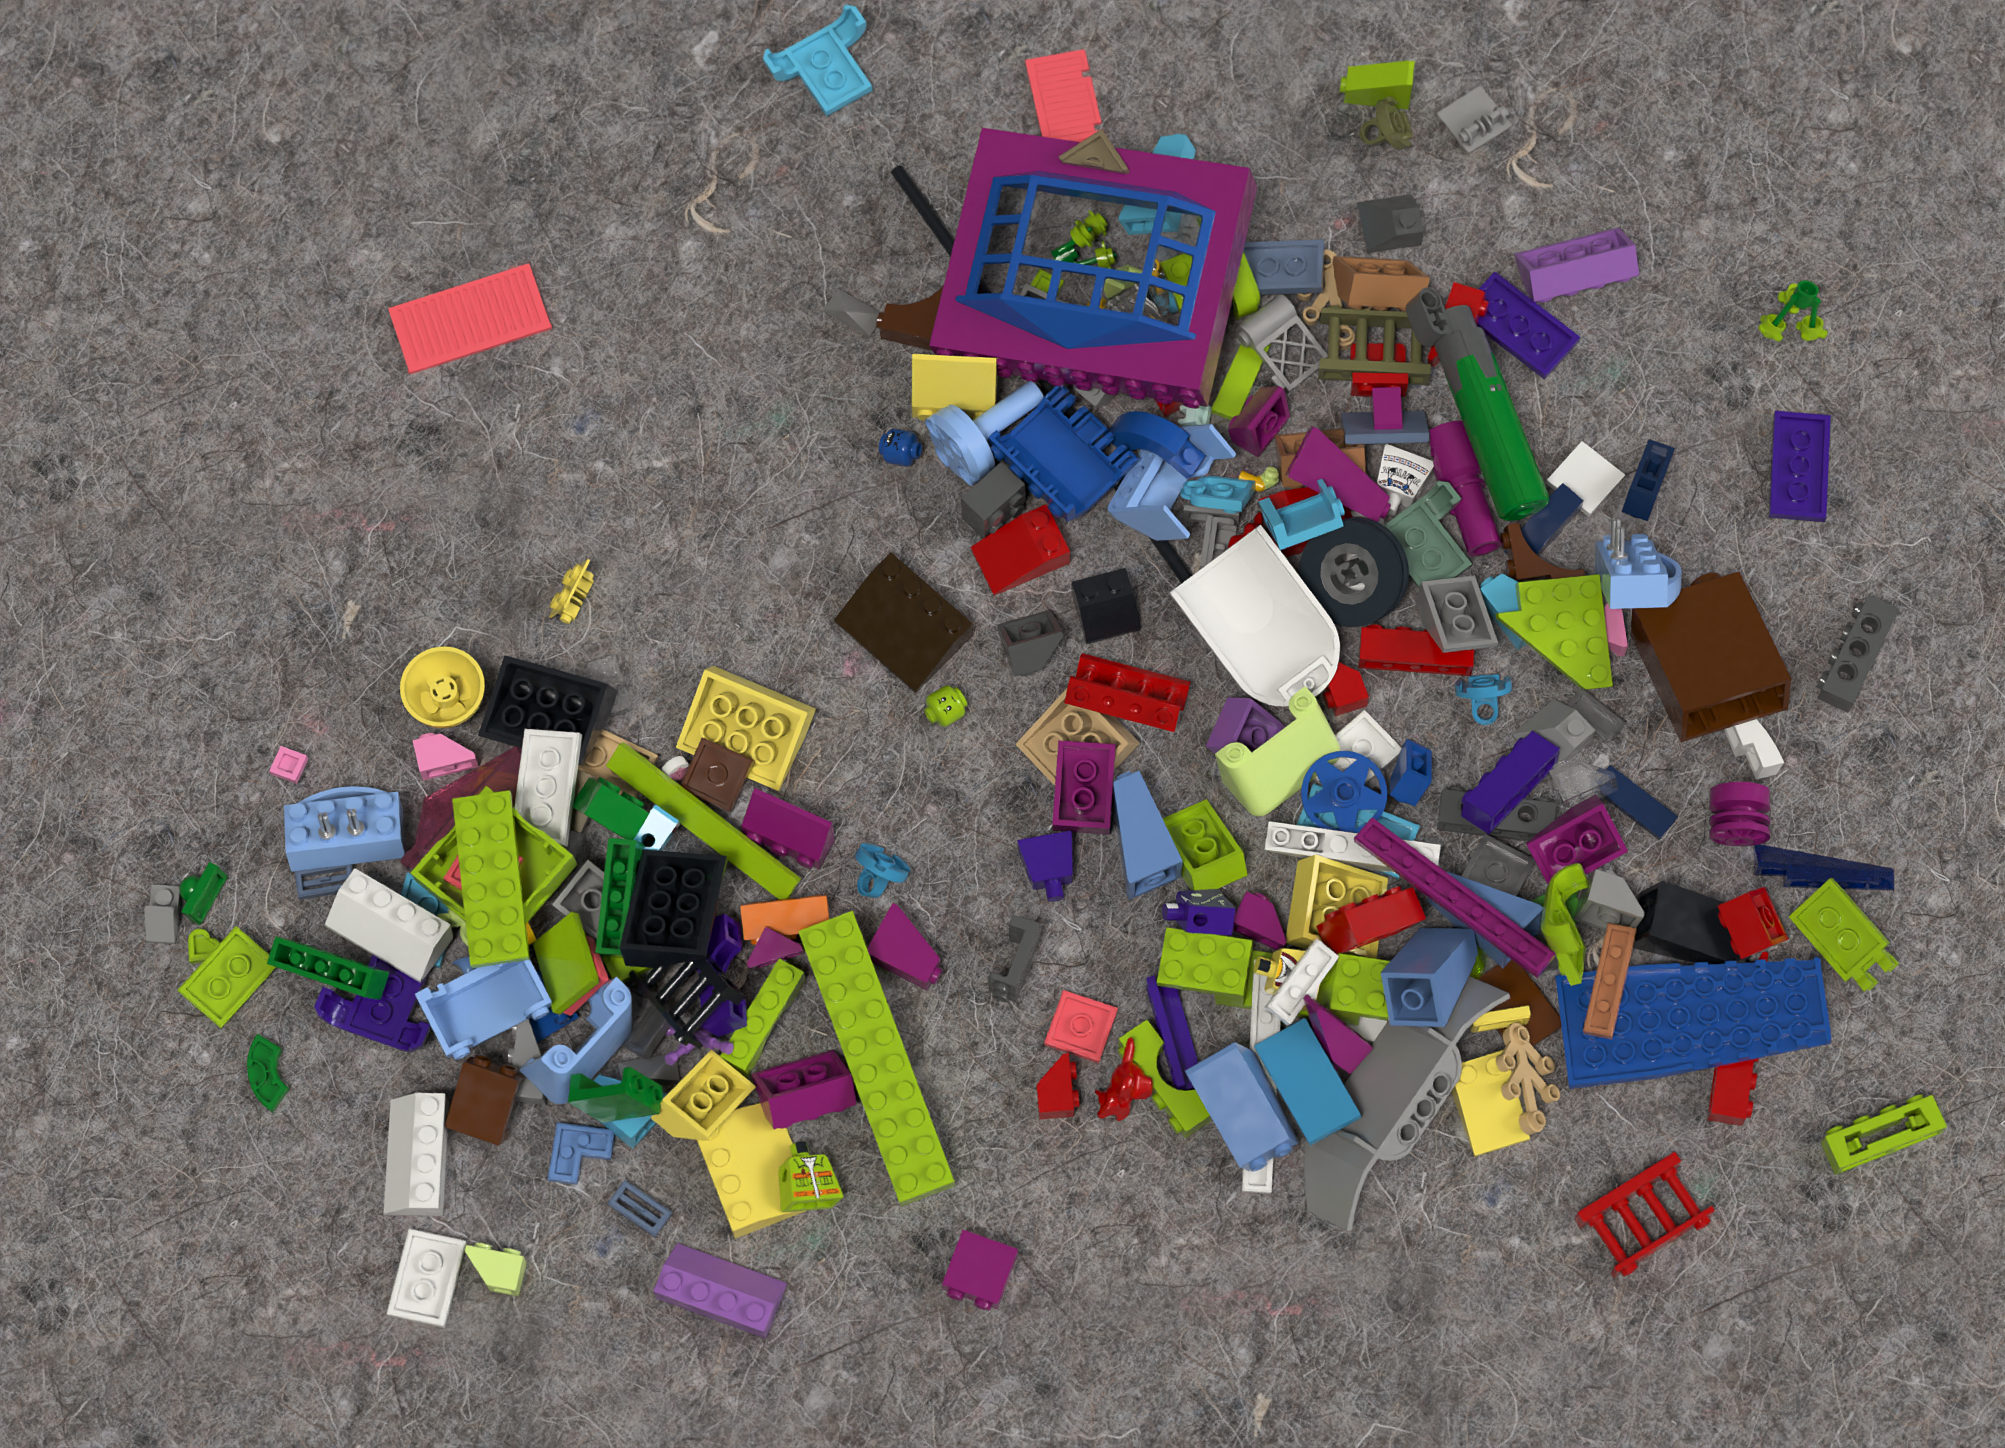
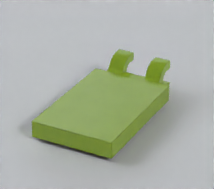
[1788,878,1900,992]

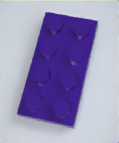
[1477,271,1580,380]
[1769,411,1831,522]

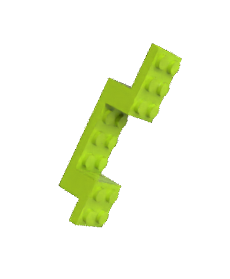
[1157,927,1390,1026]

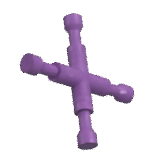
[664,1026,734,1065]

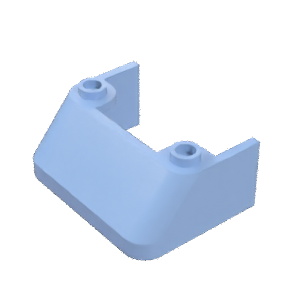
[1108,424,1236,541]

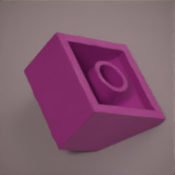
[1228,386,1290,457]

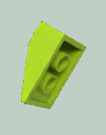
[1162,799,1248,890]

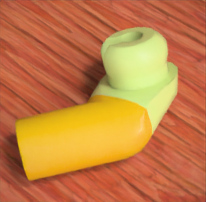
[1238,467,1279,492]

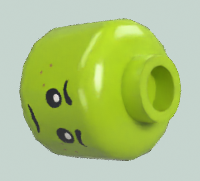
[924,685,968,727]

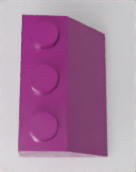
[741,788,835,870]
[751,1050,856,1129]

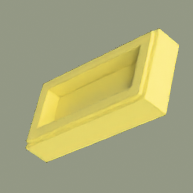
[1470,1006,1531,1033]

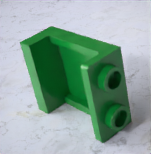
[568,1067,663,1123]

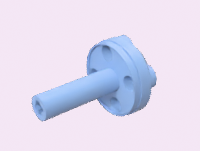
[925,381,1044,486]

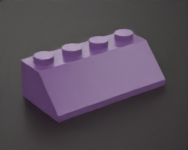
[1514,227,1639,302]
[653,1243,787,1339]

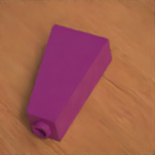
[1285,425,1391,522]

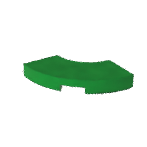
[247,1033,289,1113]

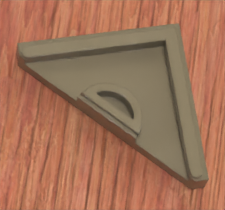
[1059,129,1129,174]

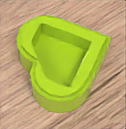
[188,929,220,964]

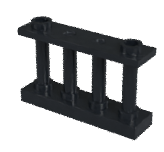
[629,952,745,1049]

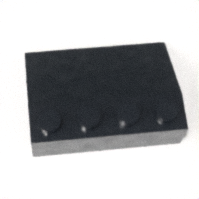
[478,655,618,766]
[620,849,728,968]

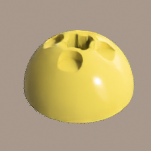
[400,647,485,728]

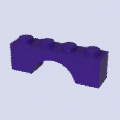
[697,914,747,1037]

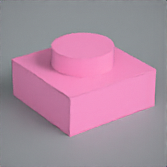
[269,746,308,784]

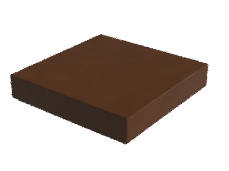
[680,737,754,813]

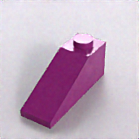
[1303,994,1373,1074]

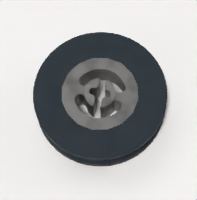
[1299,517,1409,627]

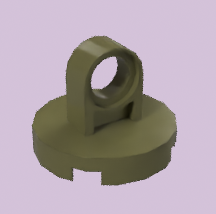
[1359,96,1412,151]

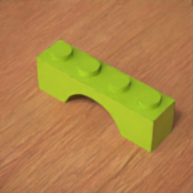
[720,958,806,1079]
[1117,1020,1212,1139]

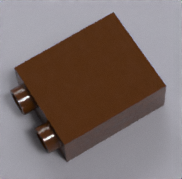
[1631,571,1791,742]

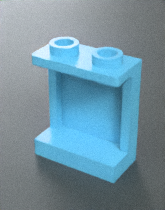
[1258,479,1345,550]

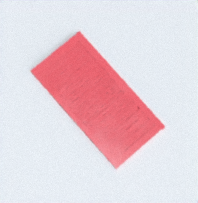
[388,263,552,375]

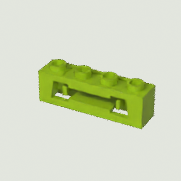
[1821,1094,1947,1175]

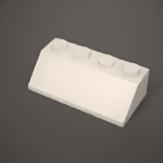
[325,868,453,983]
[383,1093,449,1216]

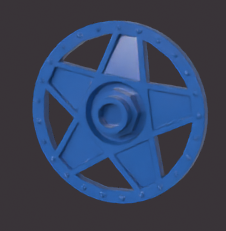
[1301,751,1387,833]

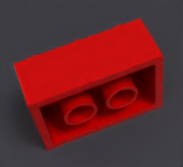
[1316,886,1426,955]

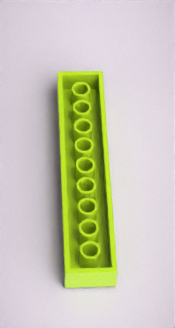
[798,911,956,1207]

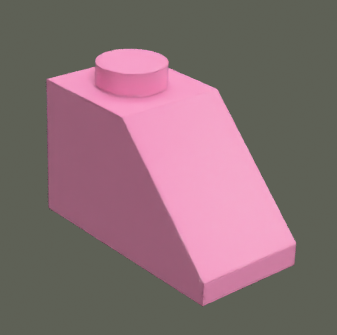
[413,733,479,781]

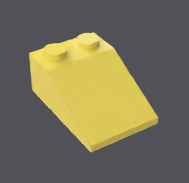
[1451,1050,1530,1157]

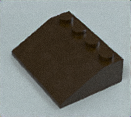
[834,552,973,693]

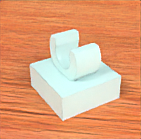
[1178,405,1212,427]

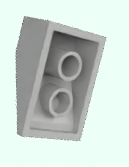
[1415,576,1498,653]

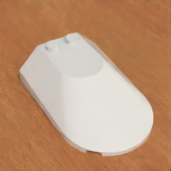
[1169,525,1340,707]

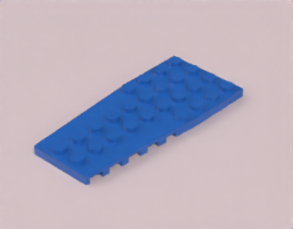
[1555,957,1832,1089]

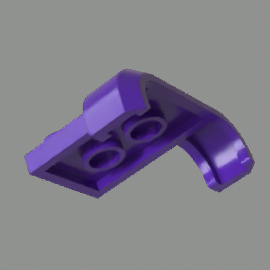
[314,955,431,1052]

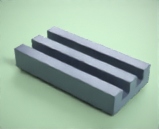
[294,864,353,900]
[607,1180,673,1238]

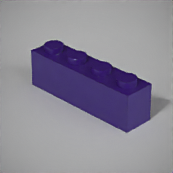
[1461,731,1560,834]

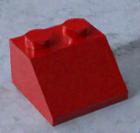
[1718,887,1789,959]

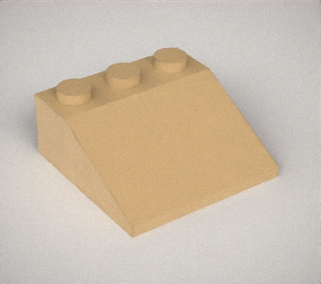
[1016,687,1140,786]

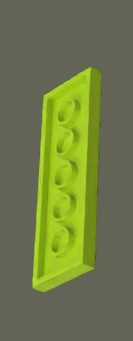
[452,790,530,968]

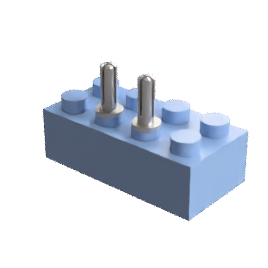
[1595,518,1682,609]
[284,786,406,872]

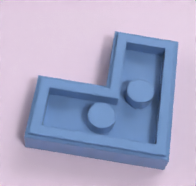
[548,1123,615,1185]

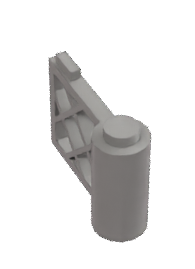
[1236,294,1328,393]

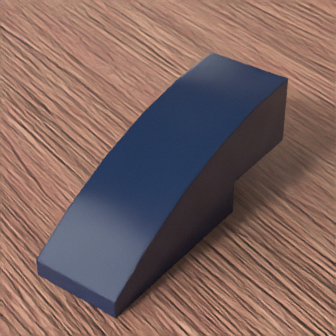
[1504,483,1584,556]

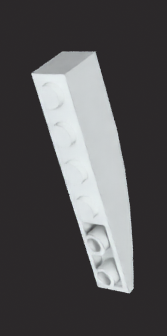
[1265,821,1441,873]

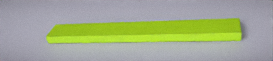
[606,742,801,900]

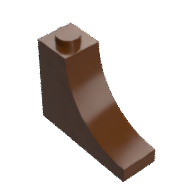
[876,285,944,350]

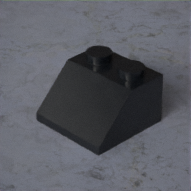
[1071,568,1141,644]

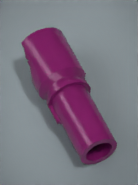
[1429,421,1502,557]

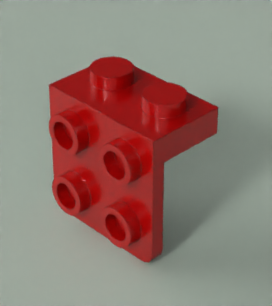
[1350,343,1408,397]

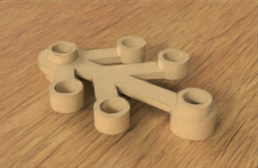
[1296,249,1372,350]
[1496,1022,1560,1135]

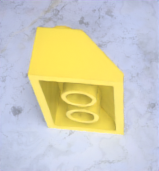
[651,1049,756,1141]

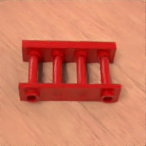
[1064,653,1191,732]
[1574,1152,1715,1278]

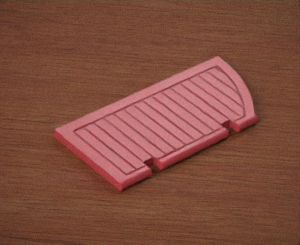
[1025,49,1102,142]

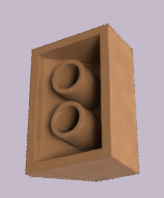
[1333,256,1430,312]
[1274,428,1366,489]

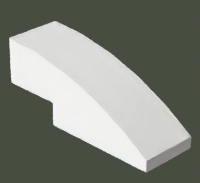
[1724,719,1784,779]

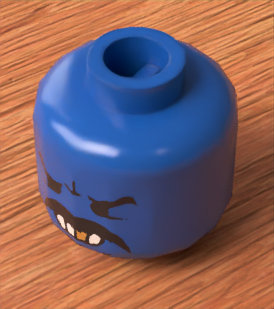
[879,428,922,467]

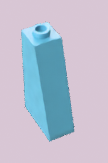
[1118,134,1196,235]

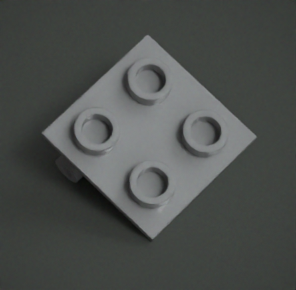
[1436,86,1512,154]

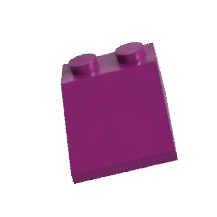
[1052,740,1116,835]
[1526,794,1628,885]

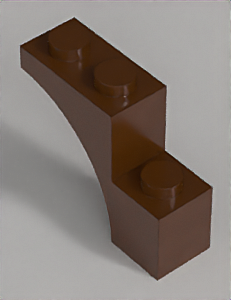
[1501,523,1585,582]

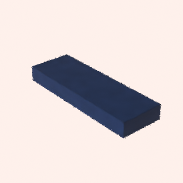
[1592,765,1678,841]

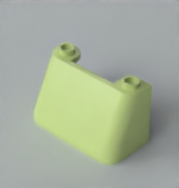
[1215,686,1340,816]

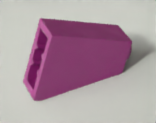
[867,903,943,991]

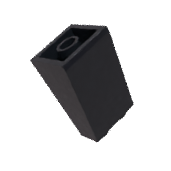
[1633,881,1750,965]

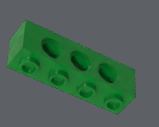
[595,838,644,958]
[267,936,389,1000]

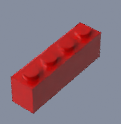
[1358,625,1474,676]

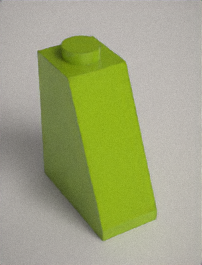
[1340,60,1415,110]

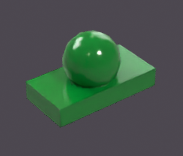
[179,862,228,926]

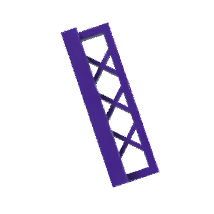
[1145,976,1198,1091]

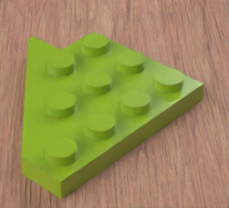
[1495,574,1613,690]

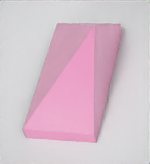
[1604,603,1628,656]

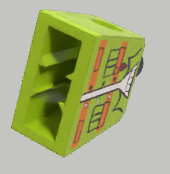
[778,1141,843,1213]

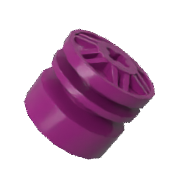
[1709,782,1770,847]

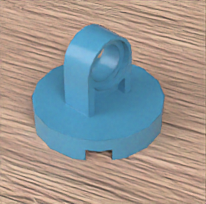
[1454,674,1512,725]
[855,843,910,898]

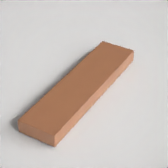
[1583,923,1637,1039]

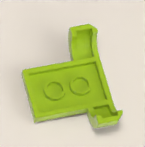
[1160,217,1261,320]
[1541,863,1589,986]

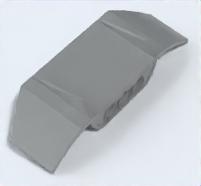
[1304,976,1510,1231]

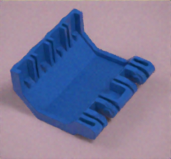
[988,386,1139,522]

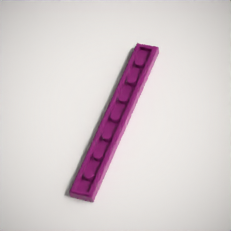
[1354,817,1556,978]

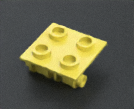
[549,559,594,624]

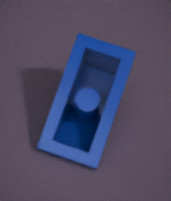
[1390,739,1432,807]

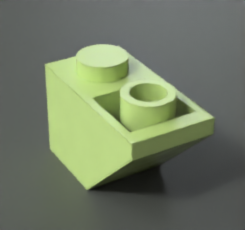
[465,1243,527,1297]

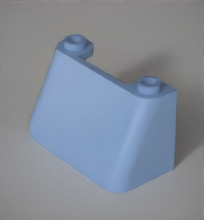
[415,960,552,1060]
[519,977,633,1105]

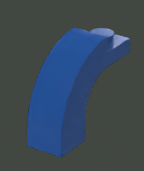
[1107,411,1205,479]

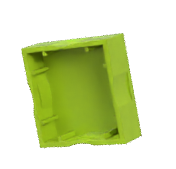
[410,786,578,924]

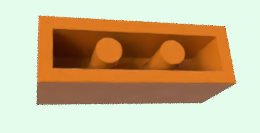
[740,894,829,945]

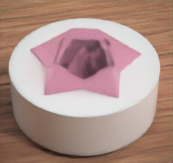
[661,756,689,781]

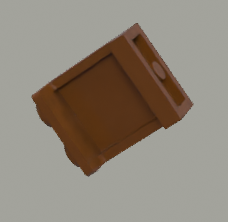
[445,1055,525,1146]

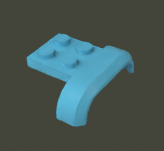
[763,5,872,117]

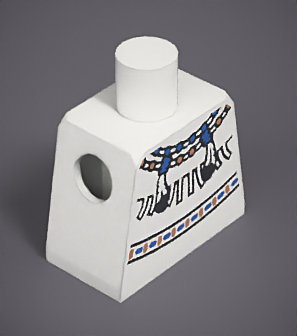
[1377,444,1434,515]

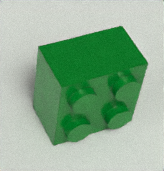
[573,777,650,840]

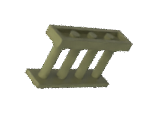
[1318,305,1431,385]

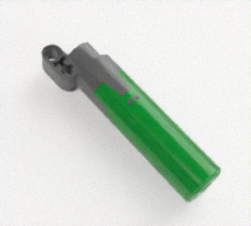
[1405,287,1549,521]

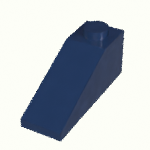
[1622,439,1675,521]

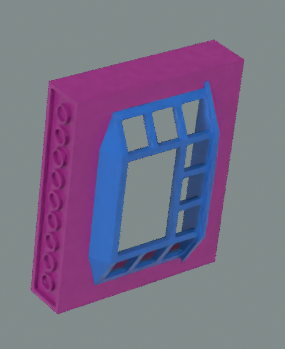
[929,127,1258,409]

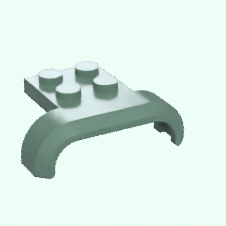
[1384,481,1472,588]

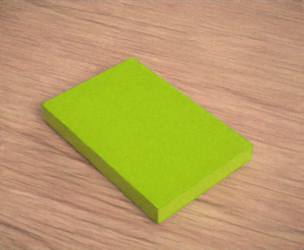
[533,911,599,1015]
[177,926,277,1029]

